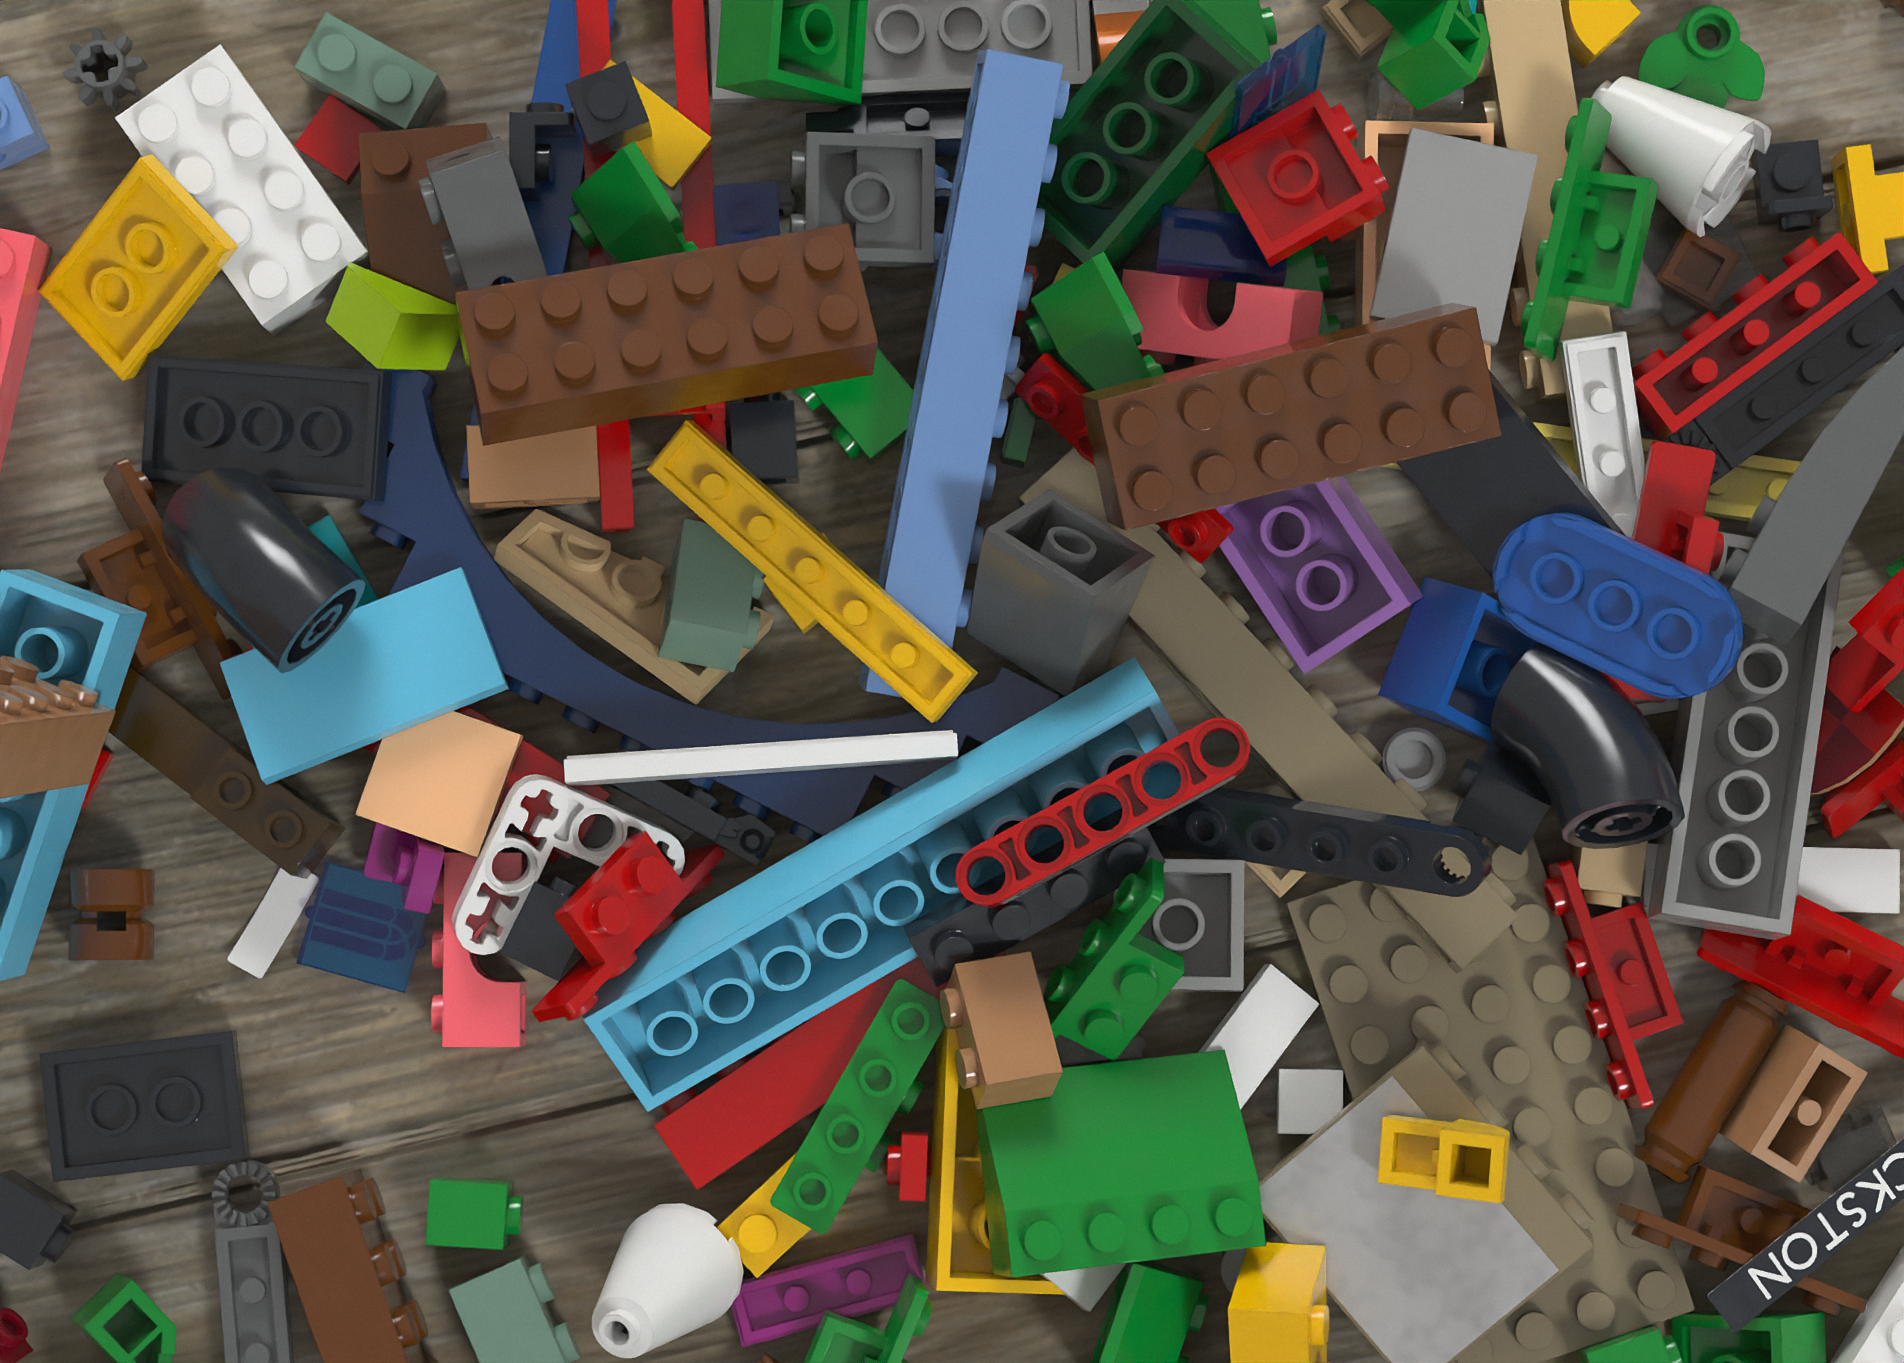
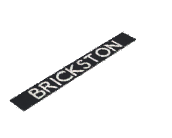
[1708,1138,1904,1333]

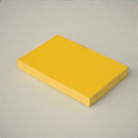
[38,155,239,381]

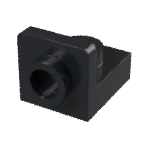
[509,102,579,201]
[1751,139,1833,232]

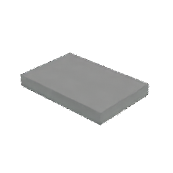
[1369,128,1538,346]

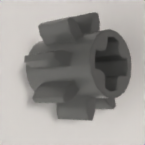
[63,28,148,112]

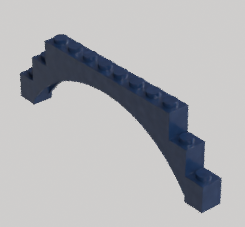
[359,360,1059,843]

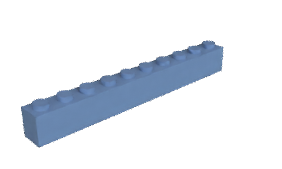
[858,49,1070,698]

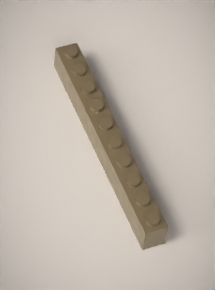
[1019,448,1519,974]

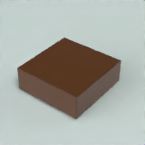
[1653,227,1742,313]

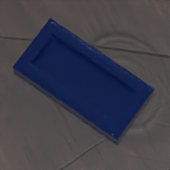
[1155,206,1287,287]

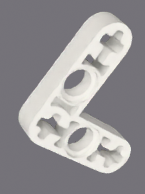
[451,774,685,955]

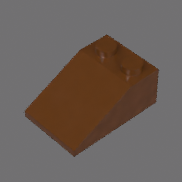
[359,123,505,305]

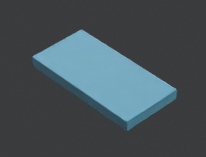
[220,567,509,785]

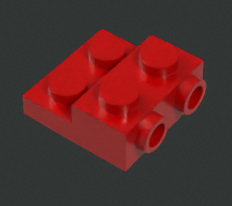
[1206,89,1390,267]

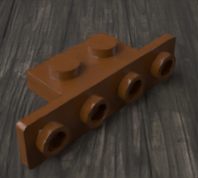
[77,458,243,700]
[1616,1165,1868,1318]

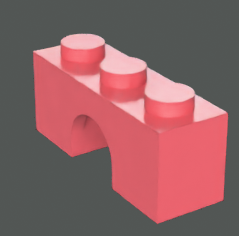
[1122,269,1323,366]
[431,852,528,1047]

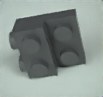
[789,132,935,271]

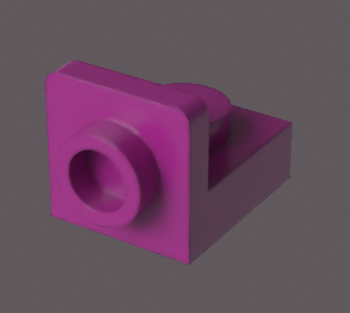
[363,822,444,914]

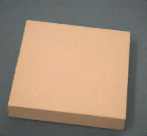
[355,711,523,857]

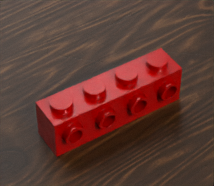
[1631,231,1879,441]

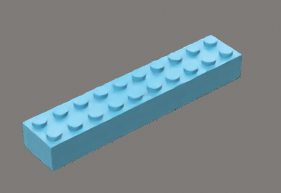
[582,657,1181,1112]

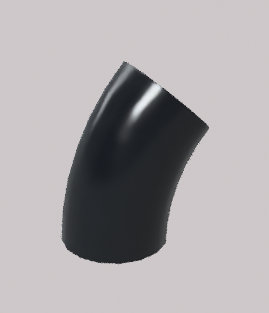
[161,468,366,673]
[1491,642,1685,849]

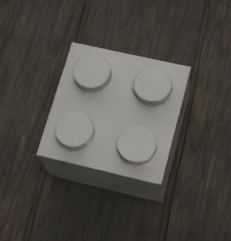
[1113,859,1245,992]

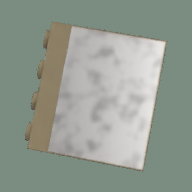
[1258,1037,1595,1363]

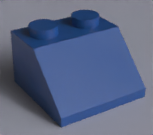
[1378,577,1539,751]

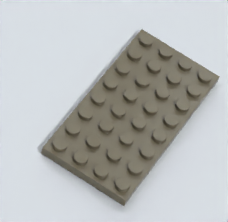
[1284,836,1696,1363]

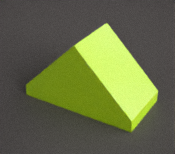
[325,262,460,370]

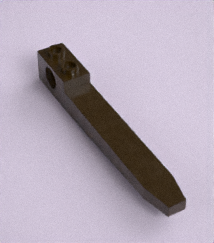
[0,565,346,879]

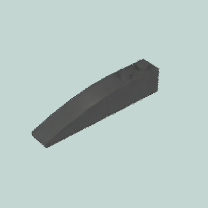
[1718,347,1904,646]

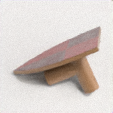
[1810,646,1904,796]

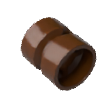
[68,869,155,960]

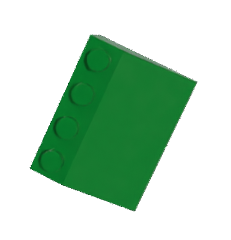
[975,1050,1266,1277]

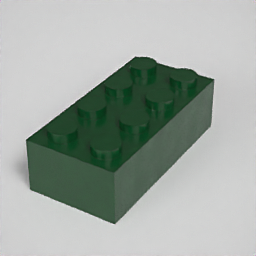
[1036,0,1278,274]

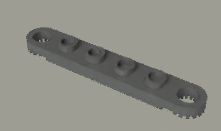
[212,1160,294,1363]

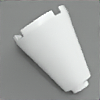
[1592,76,1772,237]
[592,1203,744,1358]

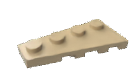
[494,508,775,705]

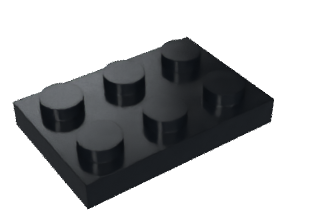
[40,1030,250,1182]

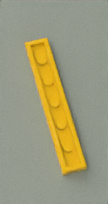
[647,420,978,723]

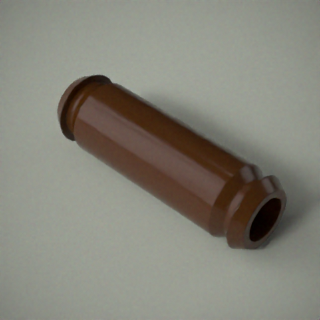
[1635,979,1788,1184]

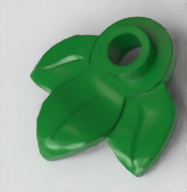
[1637,5,1765,108]

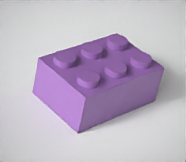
[1215,476,1423,674]

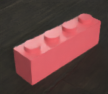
[0,228,52,472]

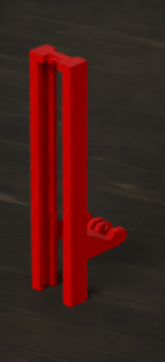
[576,0,727,534]

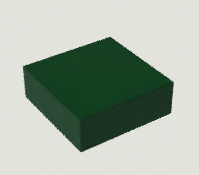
[1000,396,1037,469]

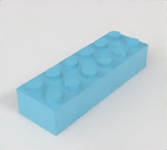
[0,569,147,981]

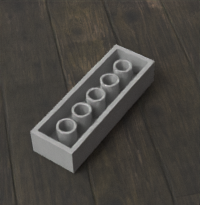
[1647,532,1844,940]

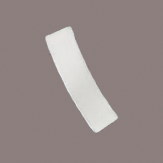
[228,868,319,978]

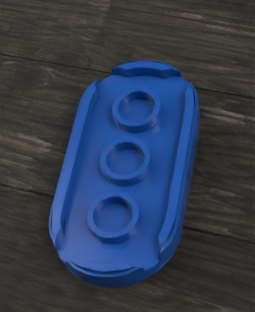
[1492,513,1743,699]

